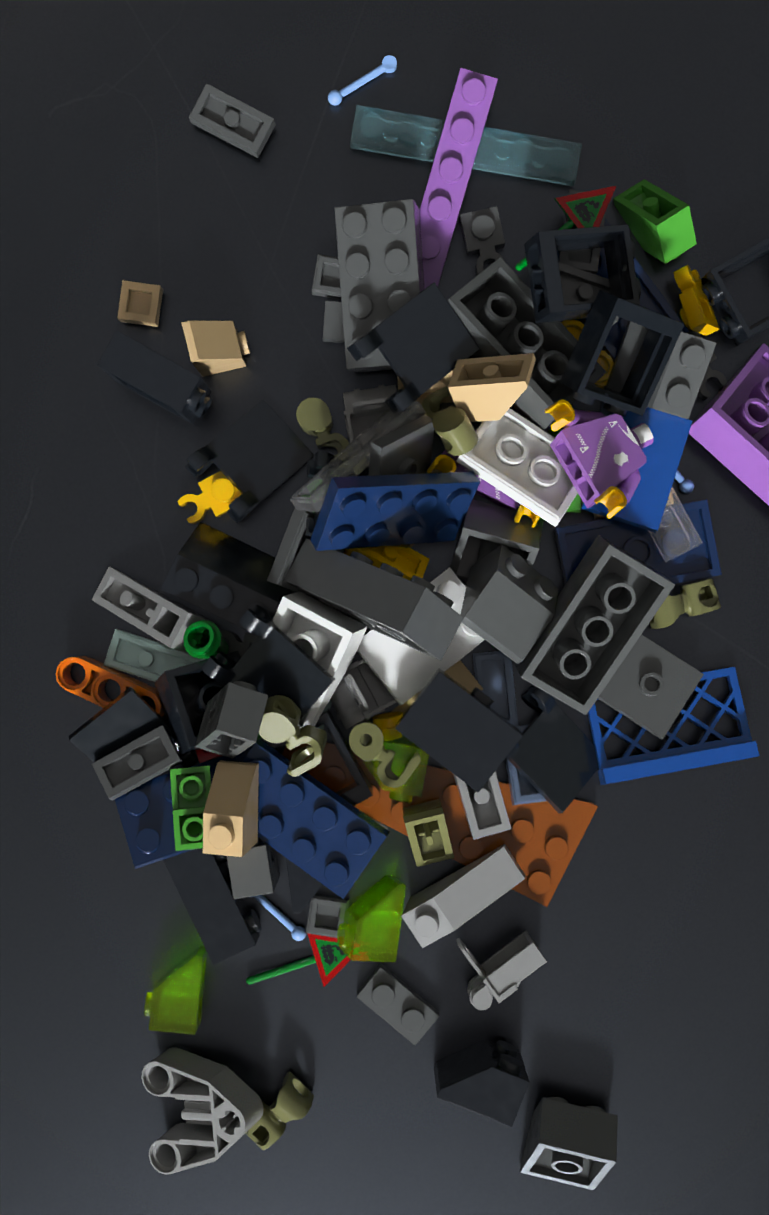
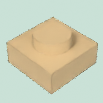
[117,280,163,327]

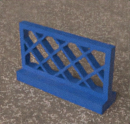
[587,667,759,785]

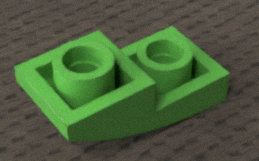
[170,765,211,851]

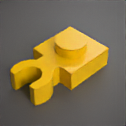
[673,265,720,336]
[177,471,242,524]

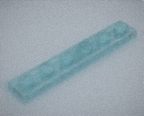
[350,105,582,186]

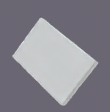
[456,408,578,527]

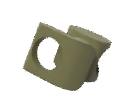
[421,386,478,456]
[296,397,351,462]
[650,578,721,629]
[259,695,327,777]
[349,722,421,788]
[245,1071,314,1150]

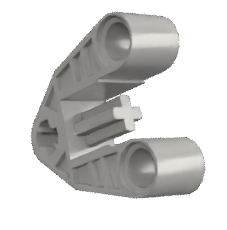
[141,1047,263,1175]

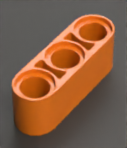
[55,656,165,717]

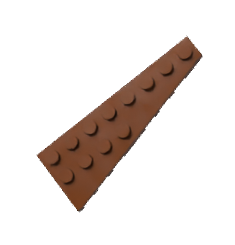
[282,741,598,907]

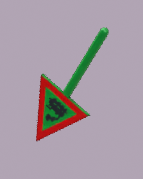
[515,185,617,271]
[246,933,369,987]

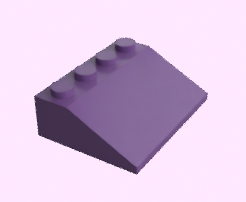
[689,343,769,506]

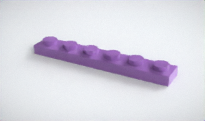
[420,68,498,288]

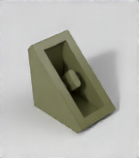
[402,799,454,867]

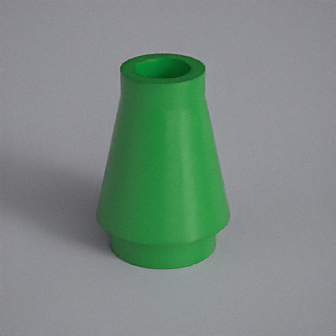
[184,620,229,659]

